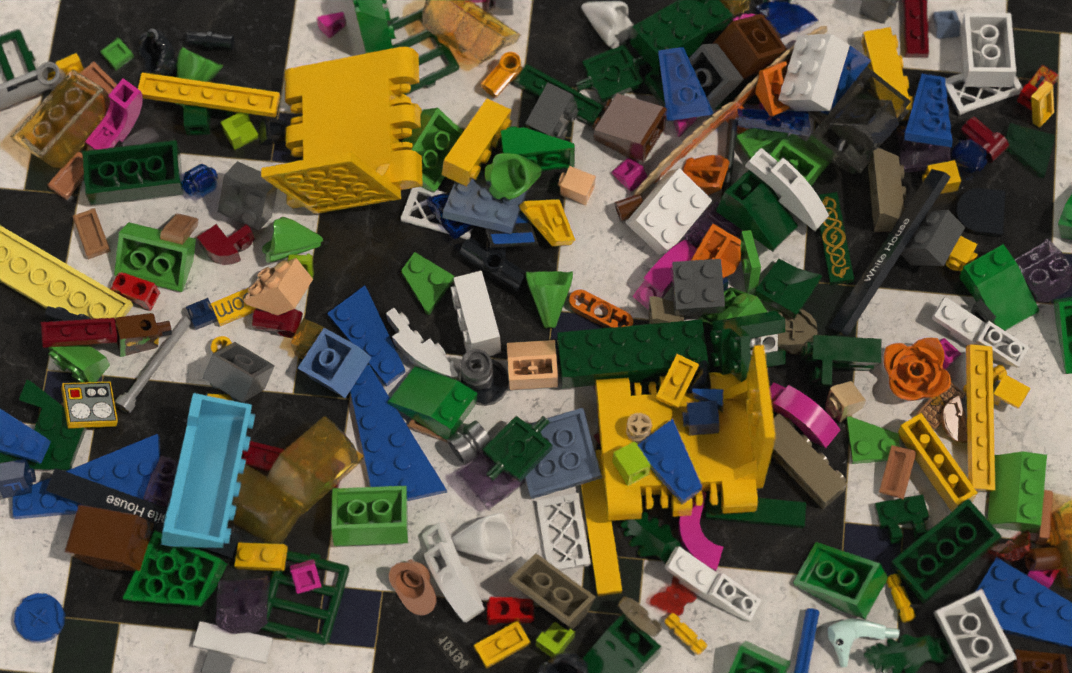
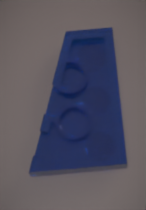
[737,108,811,137]

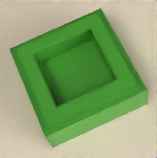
[101,38,134,70]

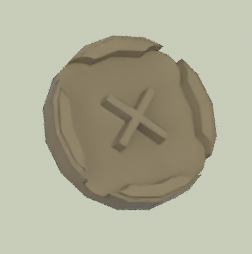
[778,309,818,355]
[618,597,662,637]

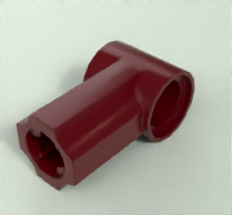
[960,116,1009,163]
[252,308,303,338]

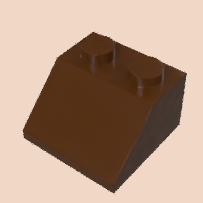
[1013,649,1069,673]

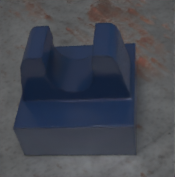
[186,298,218,330]

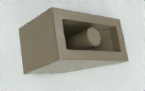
[648,296,684,324]

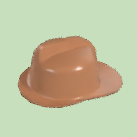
[389,559,436,615]

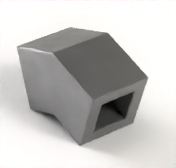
[487,0,513,16]

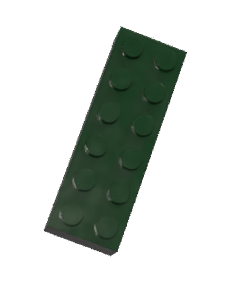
[557,319,708,388]

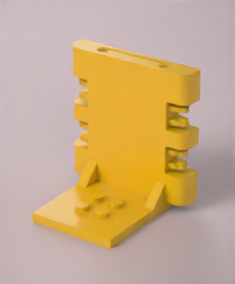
[261,47,423,214]
[595,345,776,521]

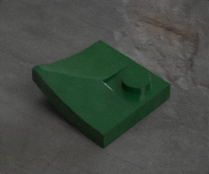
[754,259,822,320]

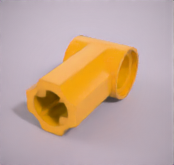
[481,52,522,98]

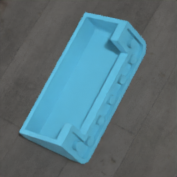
[161,393,255,548]

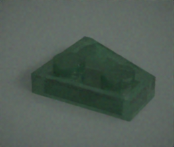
[1006,123,1056,179]

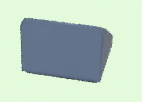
[933,10,960,39]

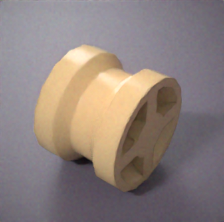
[626,413,652,443]

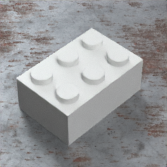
[960,13,1016,87]
[778,34,850,111]
[626,168,713,255]
[451,271,501,356]
[933,589,1016,673]

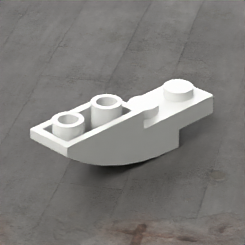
[746,148,829,231]
[931,297,1029,368]
[386,308,460,381]
[422,522,485,622]
[664,546,761,622]

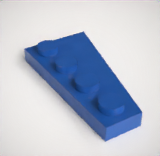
[905,74,952,147]
[327,286,406,387]
[0,409,51,464]

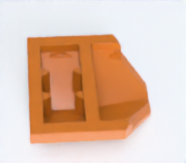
[755,61,790,116]
[683,155,730,195]
[691,224,741,278]

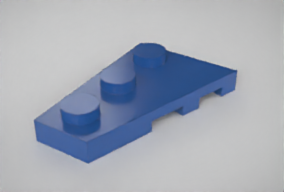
[820,46,872,115]
[658,47,714,121]
[638,419,702,505]

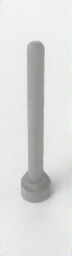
[114,317,192,414]

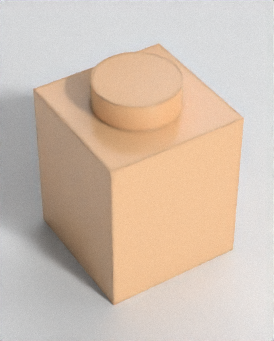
[558,166,596,205]

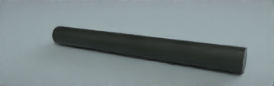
[720,119,738,201]

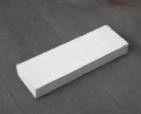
[193,622,273,664]

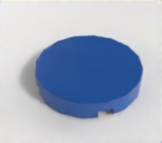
[14,593,65,643]

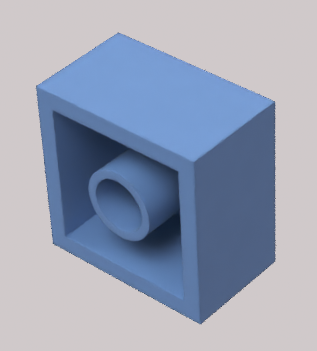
[298,328,371,398]

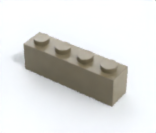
[771,413,847,509]

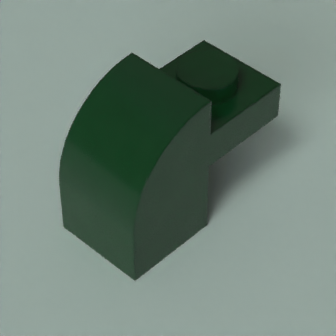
[184,105,233,136]

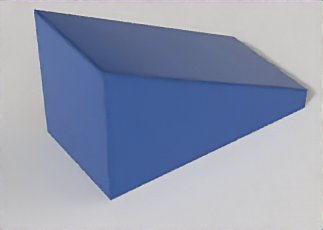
[692,389,724,412]

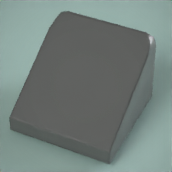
[201,649,235,673]

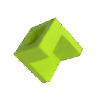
[221,112,258,150]
[612,442,651,486]
[536,622,574,657]

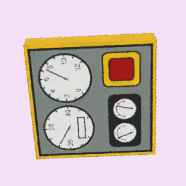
[61,382,118,428]

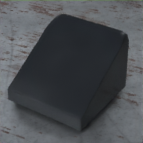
[258,118,287,145]
[687,360,708,393]

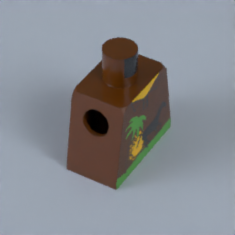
[115,313,172,357]

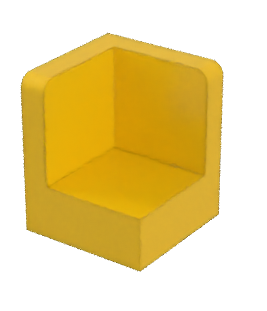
[993,374,1031,409]

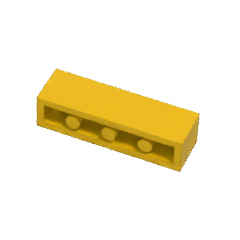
[861,27,914,124]
[442,98,512,186]
[898,413,978,512]

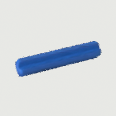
[794,608,819,673]

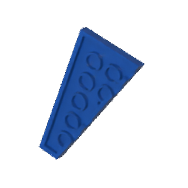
[350,365,447,501]
[13,434,162,519]
[976,557,1072,648]

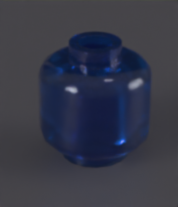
[951,139,988,174]
[182,164,218,198]

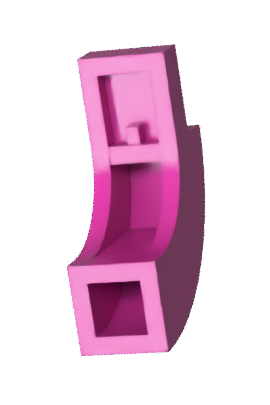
[85,78,143,150]
[632,240,697,310]
[769,383,840,448]
[678,491,723,572]

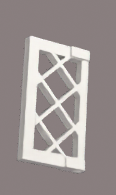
[945,72,1023,115]
[401,187,474,240]
[536,493,591,570]

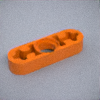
[569,289,633,328]

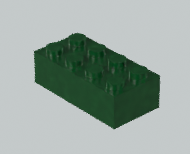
[630,0,734,74]
[82,140,184,206]
[891,498,1002,604]

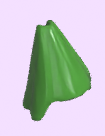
[176,47,223,108]
[485,153,542,200]
[262,217,323,263]
[526,271,573,328]

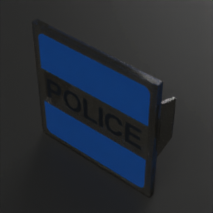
[485,212,538,248]

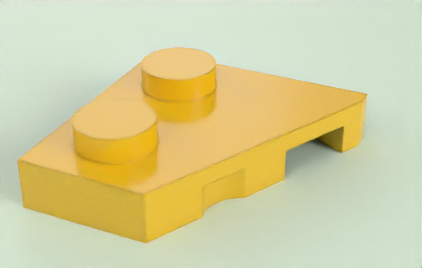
[519,199,576,246]

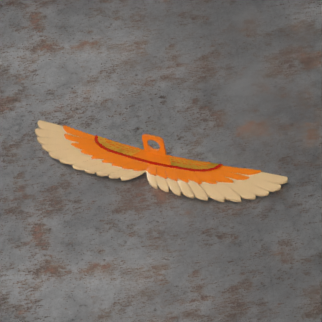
[633,25,827,196]

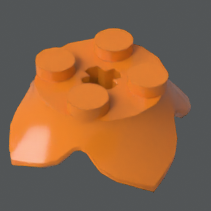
[883,338,951,401]

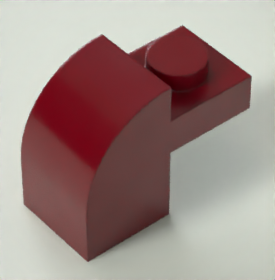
[197,224,255,265]

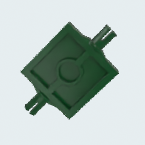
[575,44,648,103]
[483,416,553,483]

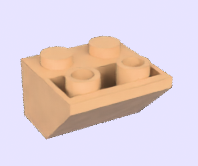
[244,258,313,315]
[507,340,558,390]

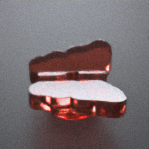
[987,530,1031,561]
[650,575,696,617]

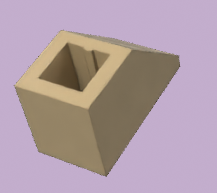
[825,381,866,423]

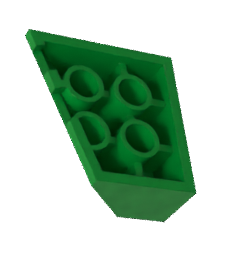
[353,0,396,53]
[122,531,227,606]

